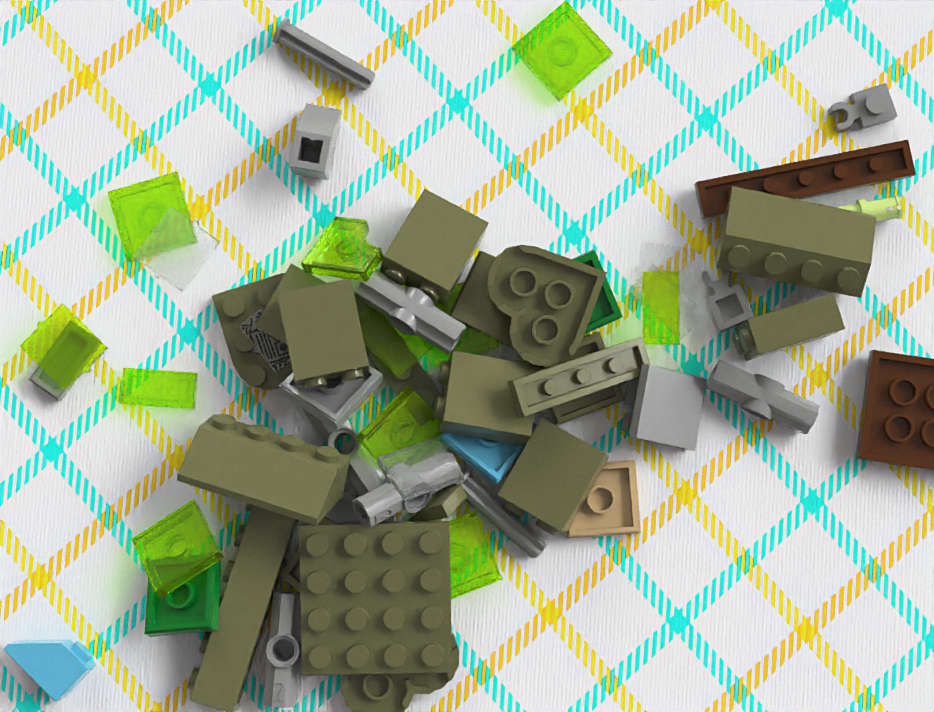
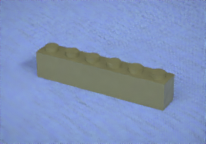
[187,503,298,712]

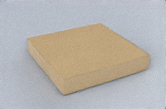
[567,460,641,539]

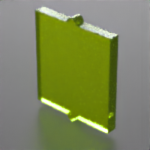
[20,303,108,391]

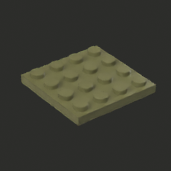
[299,521,452,675]

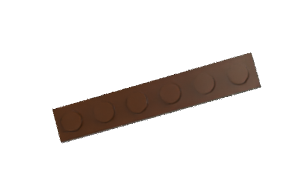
[694,140,916,219]

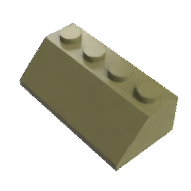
[714,186,877,298]
[177,414,350,525]

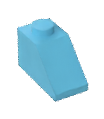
[3,640,96,702]

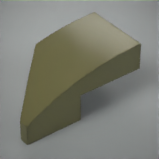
[407,484,467,522]

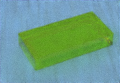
[642,271,680,345]
[120,368,198,410]

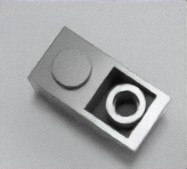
[288,103,342,181]

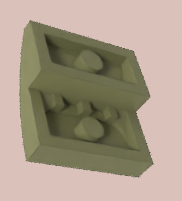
[449,251,515,350]

